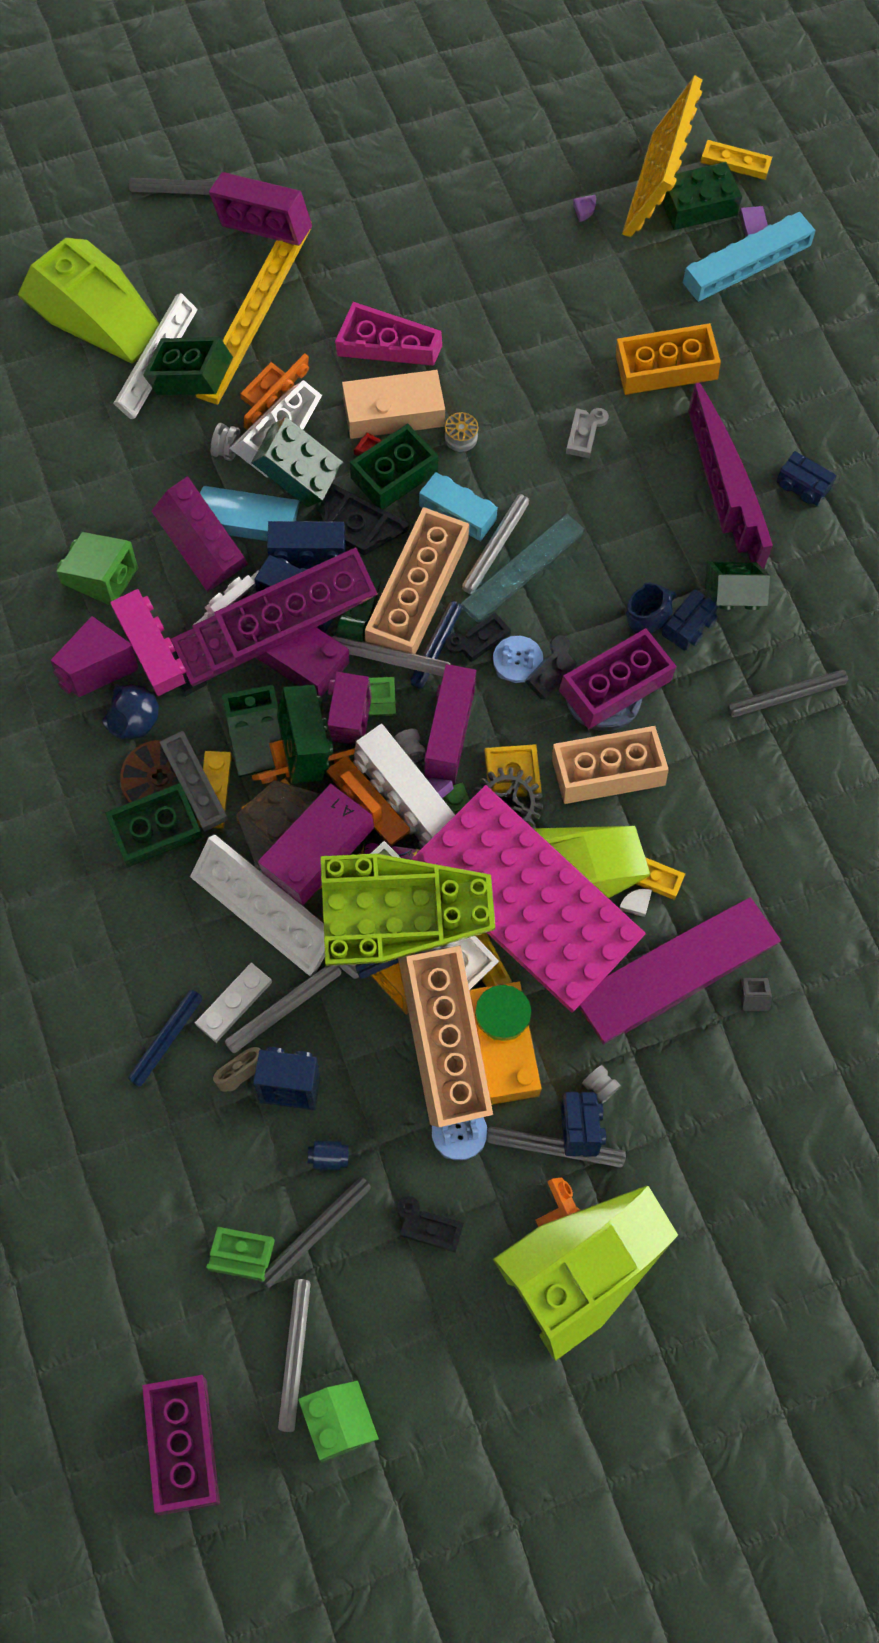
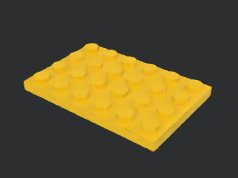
[622,75,702,237]

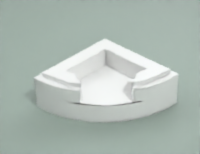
[619,889,652,917]

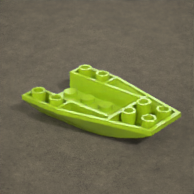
[18,238,160,364]
[533,826,651,899]
[321,854,495,966]
[493,1186,678,1361]

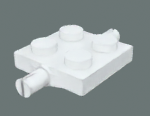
[193,571,259,625]

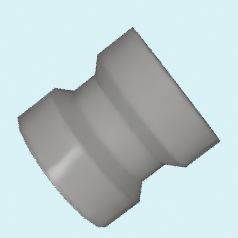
[394,729,426,763]
[582,1065,621,1104]

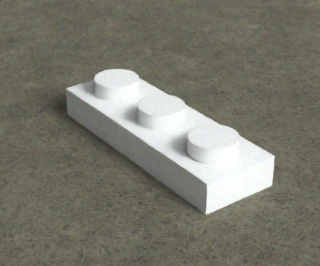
[195,963,272,1043]

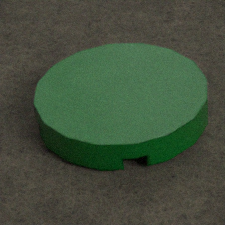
[475,985,531,1041]

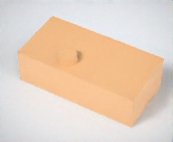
[342,370,445,439]
[552,726,669,804]

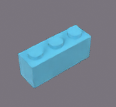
[419,472,498,542]

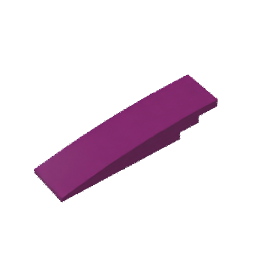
[688,383,773,569]
[171,548,378,686]
[578,897,781,1045]

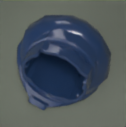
[626,582,677,634]
[102,684,159,739]

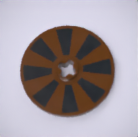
[120,740,190,804]

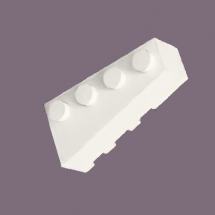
[229,380,322,478]

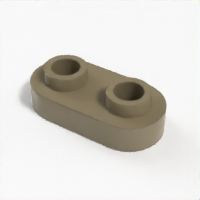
[213,1047,261,1092]

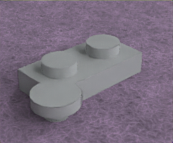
[566,408,609,458]

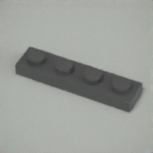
[160,731,228,832]

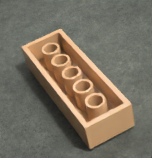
[365,507,469,654]
[398,946,493,1127]

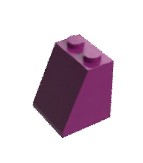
[50,616,139,697]

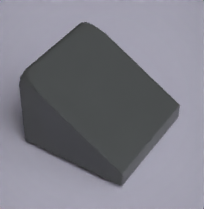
[741,978,772,1011]

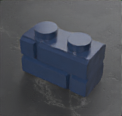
[776,451,837,506]
[662,589,718,651]
[560,1092,606,1157]

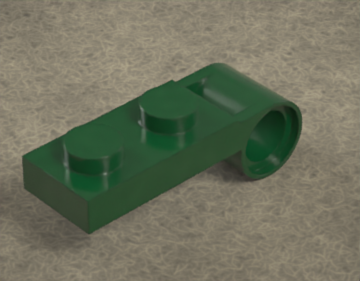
[337,577,381,642]

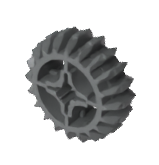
[472,767,543,828]

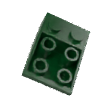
[222,685,282,777]

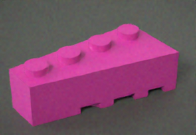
[335,302,442,366]
[110,589,186,696]

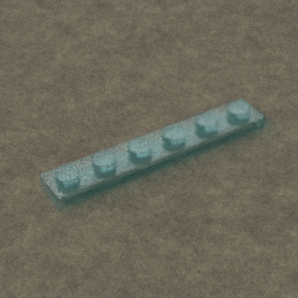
[461,514,584,624]

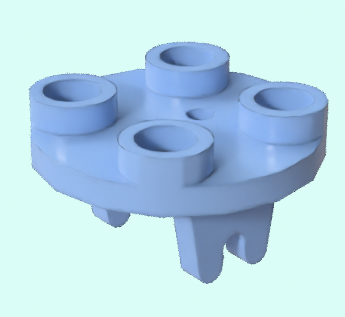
[493,636,543,683]
[432,1117,487,1160]

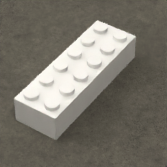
[353,723,455,849]

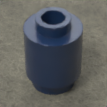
[307,1141,348,1170]

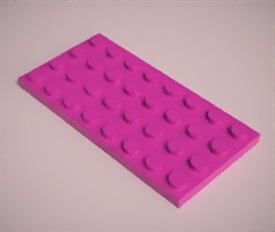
[411,785,646,1013]

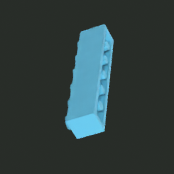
[683,212,816,302]

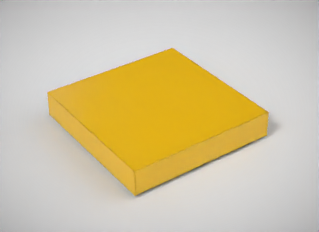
[484,744,542,798]

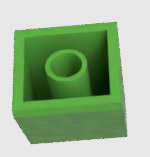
[57,532,138,606]
[298,1381,379,1463]

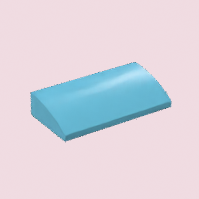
[200,486,300,541]

